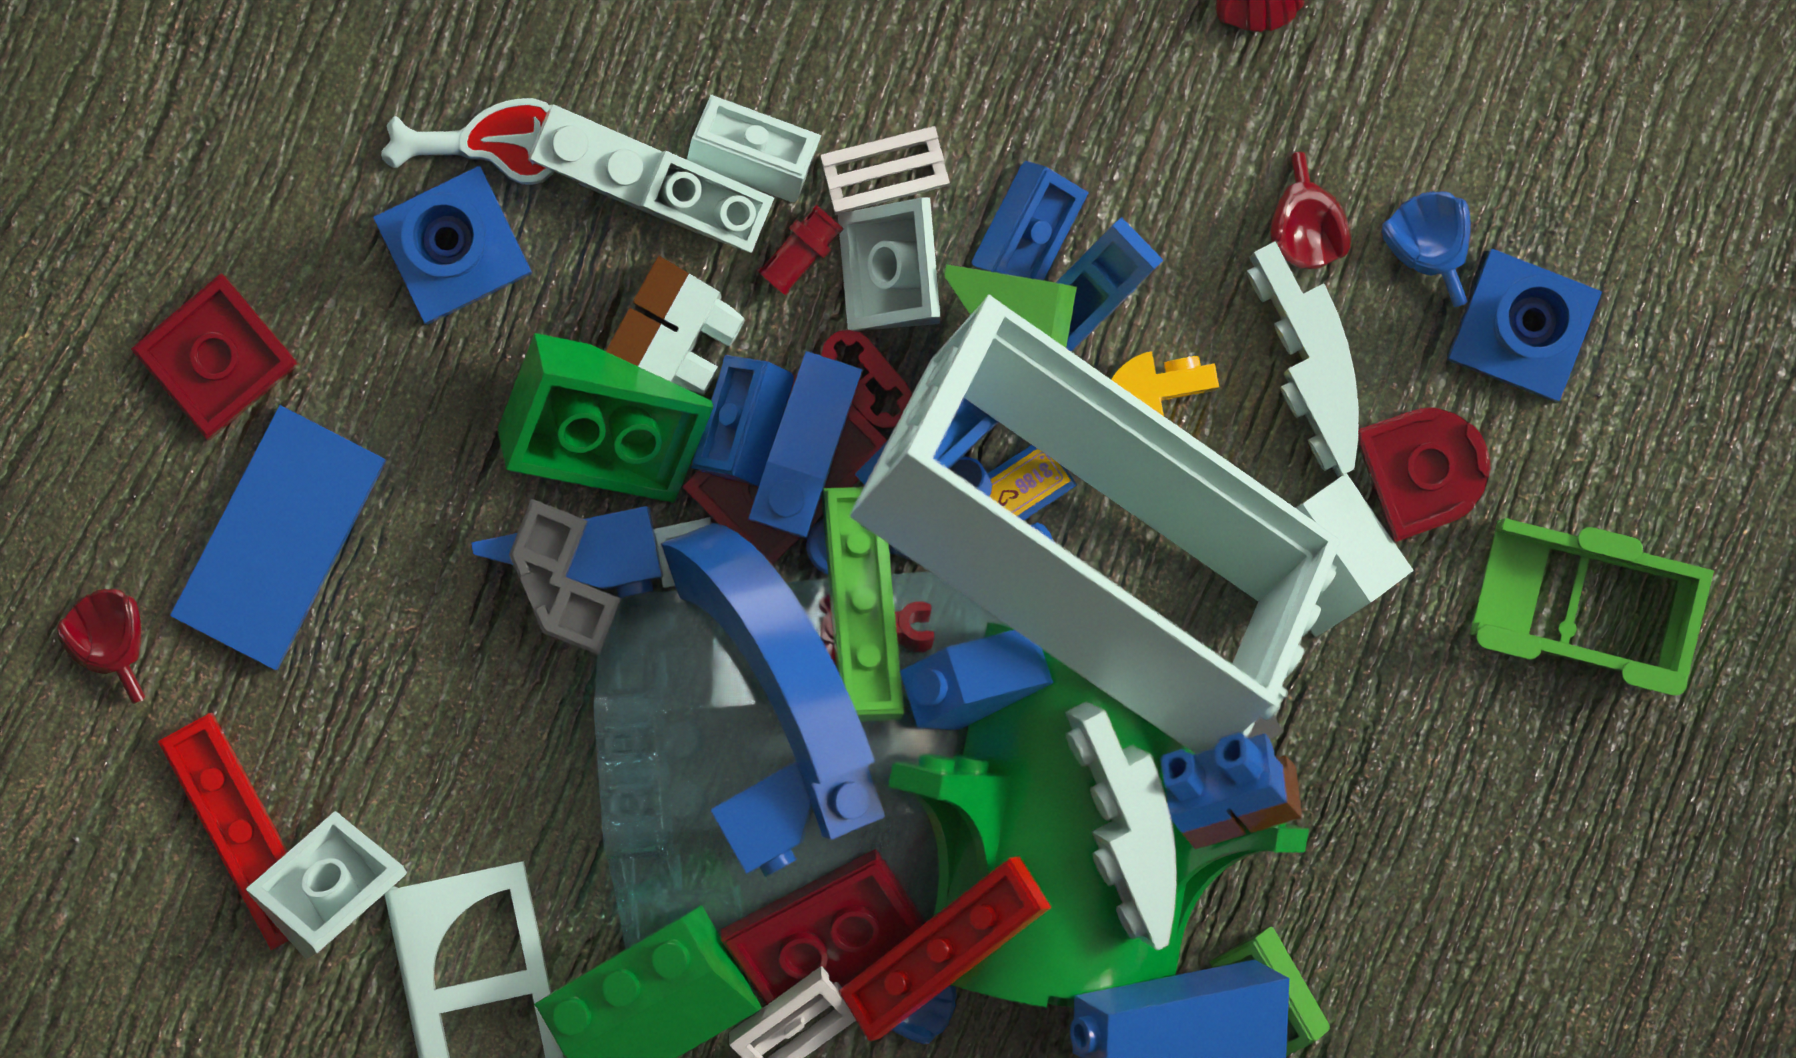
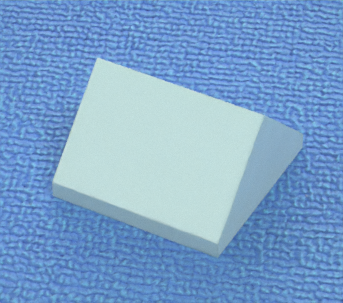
[838,197,940,331]
[1296,473,1413,638]
[246,811,407,959]

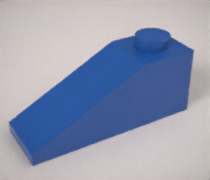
[749,351,863,539]
[471,506,663,598]

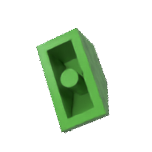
[944,264,1077,348]

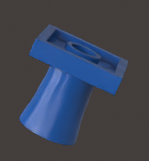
[373,166,533,325]
[1447,248,1602,403]

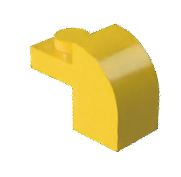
[1111,351,1219,416]

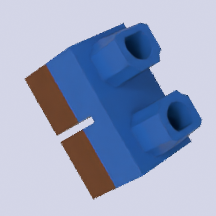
[1162,732,1302,849]

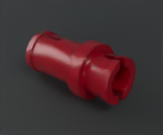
[757,204,844,296]

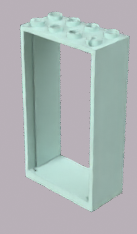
[849,295,1341,754]

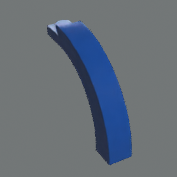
[855,217,1163,485]
[661,523,885,840]

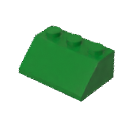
[535,905,762,1058]

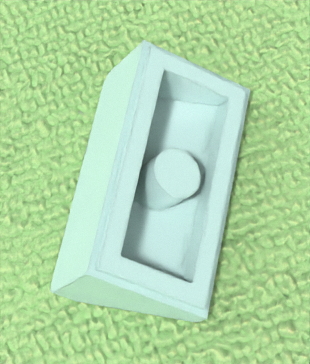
[687,95,821,202]

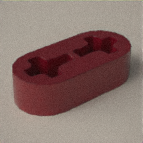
[821,330,912,430]

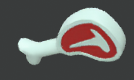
[381,98,554,185]

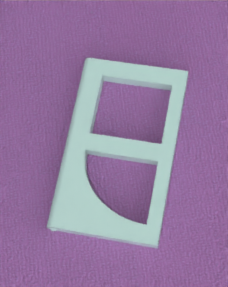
[384,861,565,1058]

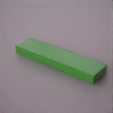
[821,487,904,722]

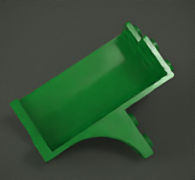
[889,622,1309,1008]

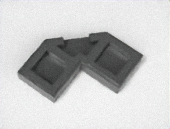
[509,499,622,655]

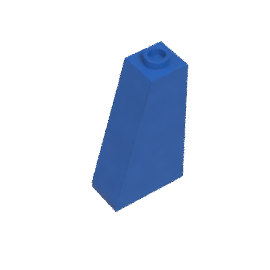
[1070,960,1290,1058]

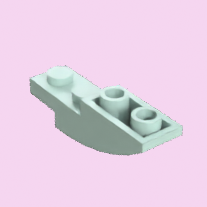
[528,104,774,253]
[1247,242,1359,477]
[1065,702,1176,950]

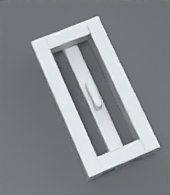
[821,126,950,214]
[729,966,856,1058]

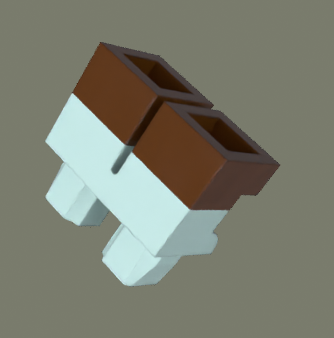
[606,255,745,395]

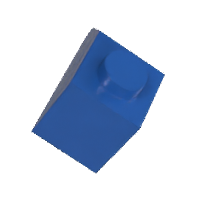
[900,630,1053,730]
[711,761,813,878]

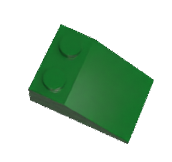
[497,333,714,503]

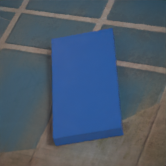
[170,405,387,670]

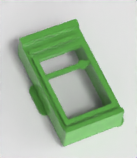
[1469,518,1714,696]

